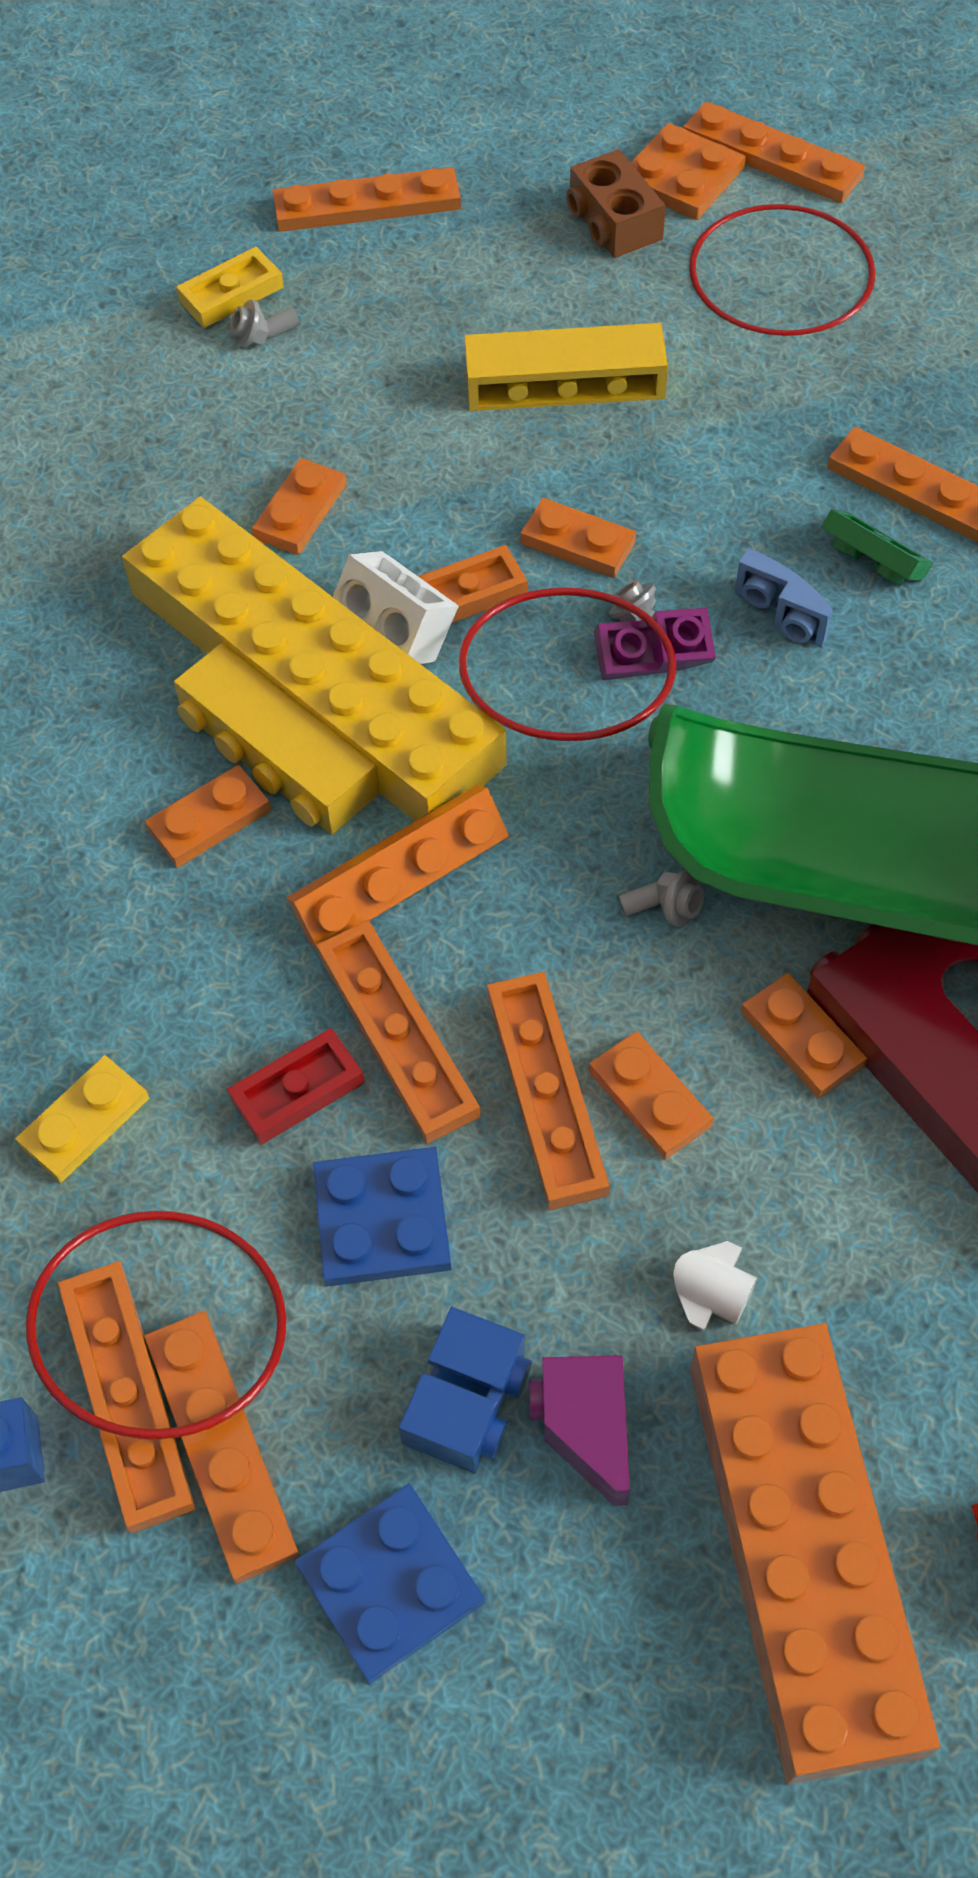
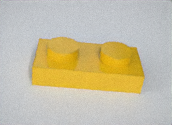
[176,246,284,328]
[15,1055,150,1183]

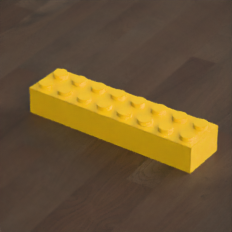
[122,496,507,821]

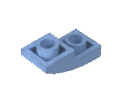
[735,548,833,648]

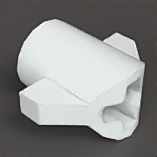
[673,1241,757,1332]

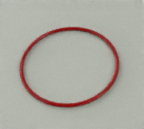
[689,204,875,336]
[458,587,676,741]
[25,1211,286,1439]

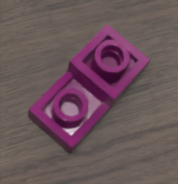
[594,608,716,681]

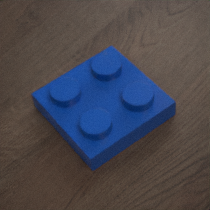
[313,1147,452,1287]
[294,1483,486,1685]

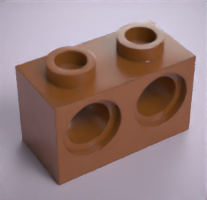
[566,149,666,258]

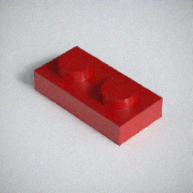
[227,1028,365,1146]

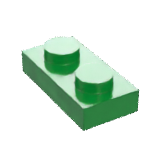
[821,509,934,585]

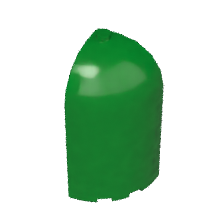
[648,704,978,945]

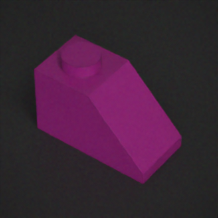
[529,1355,630,1506]

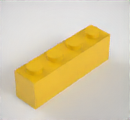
[464,323,668,411]
[174,643,380,835]

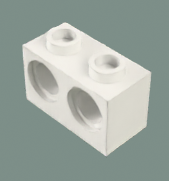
[333,551,459,664]

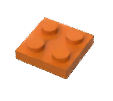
[631,122,746,220]

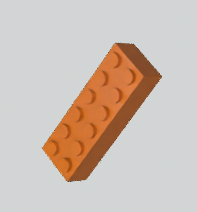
[690,1323,941,1785]

